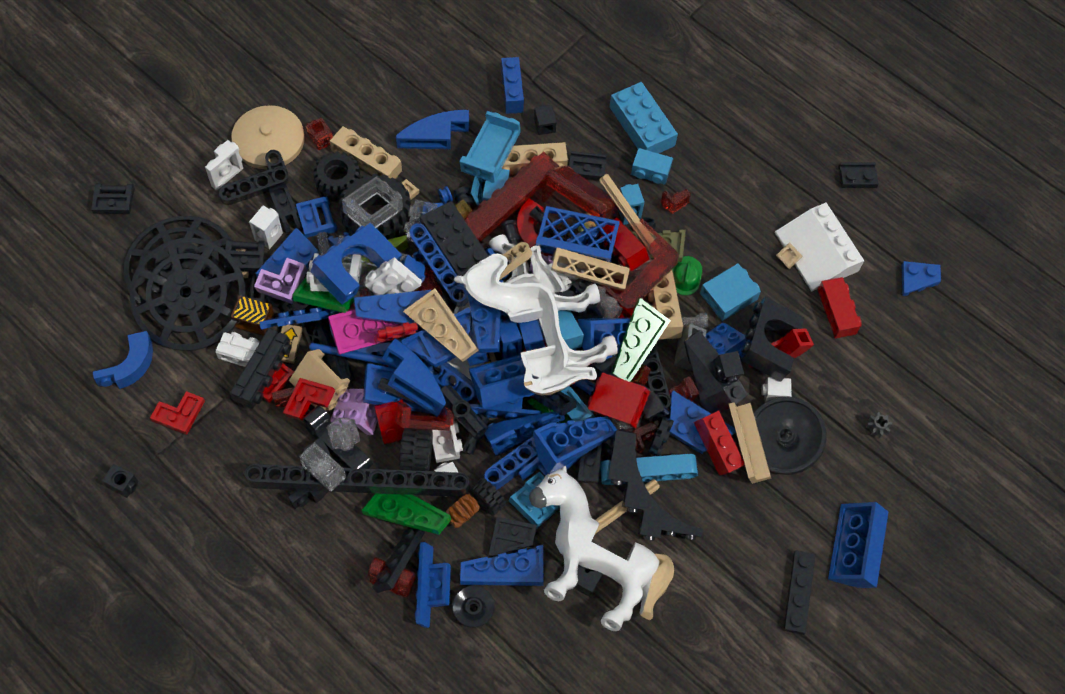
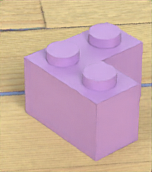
[254,258,307,304]

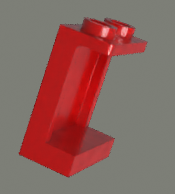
[588,372,650,428]

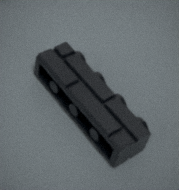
[230,328,292,409]

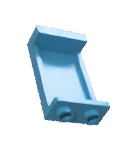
[460,111,520,183]

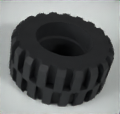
[339,174,411,240]

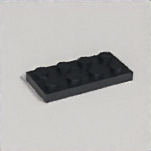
[419,201,489,276]

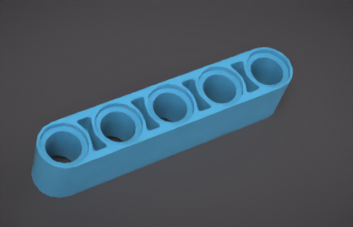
[600,454,698,485]

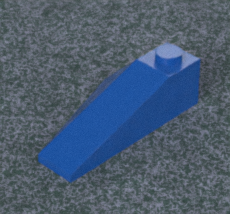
[484,411,565,456]
[533,416,617,474]

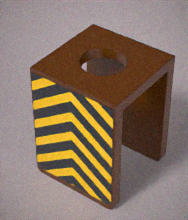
[231,296,275,336]

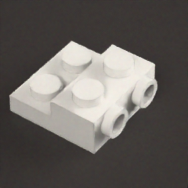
[205,140,243,191]
[365,257,422,295]

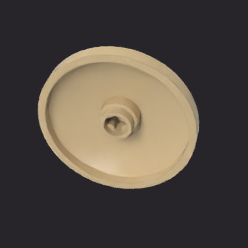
[232,106,305,169]

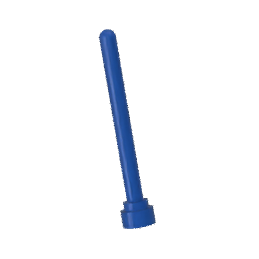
[309,343,395,368]

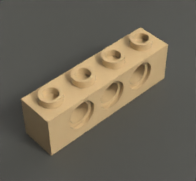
[330,126,402,179]
[502,142,568,174]
[645,267,683,339]

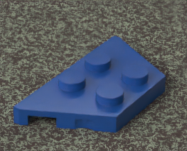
[256,228,319,278]
[401,307,471,368]
[669,391,736,454]

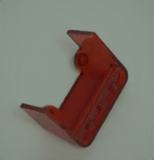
[542,165,619,240]
[594,218,679,309]

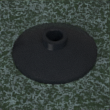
[453,586,495,628]

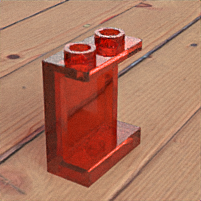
[395,402,454,431]

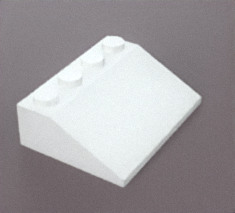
[775,203,864,292]

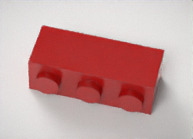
[599,218,650,271]
[818,277,861,339]
[694,411,745,476]

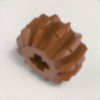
[446,494,480,528]

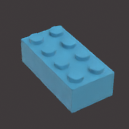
[610,82,678,154]

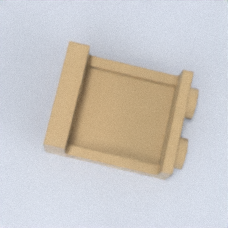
[289,349,350,411]

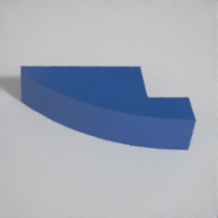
[396,110,469,149]
[382,338,446,417]

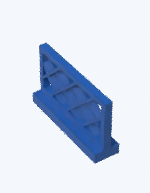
[536,206,620,263]

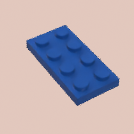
[363,364,442,415]

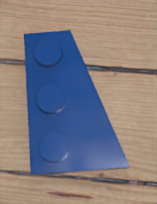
[260,307,330,329]

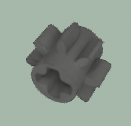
[866,412,892,438]

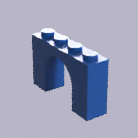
[310,223,402,305]
[467,311,545,366]

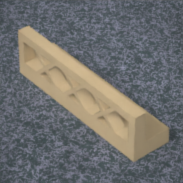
[551,247,630,291]
[729,403,771,484]

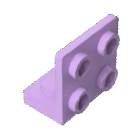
[331,389,378,435]

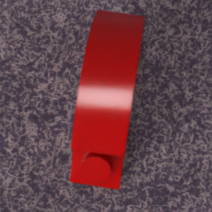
[517,198,553,260]
[748,328,814,367]

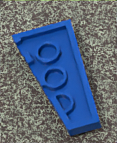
[467,280,504,353]
[353,290,431,327]
[460,545,543,586]

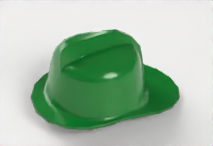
[672,256,702,295]

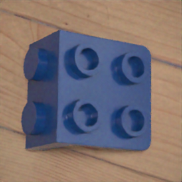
[706,323,746,360]

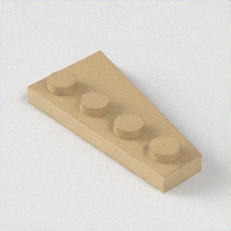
[403,288,479,362]

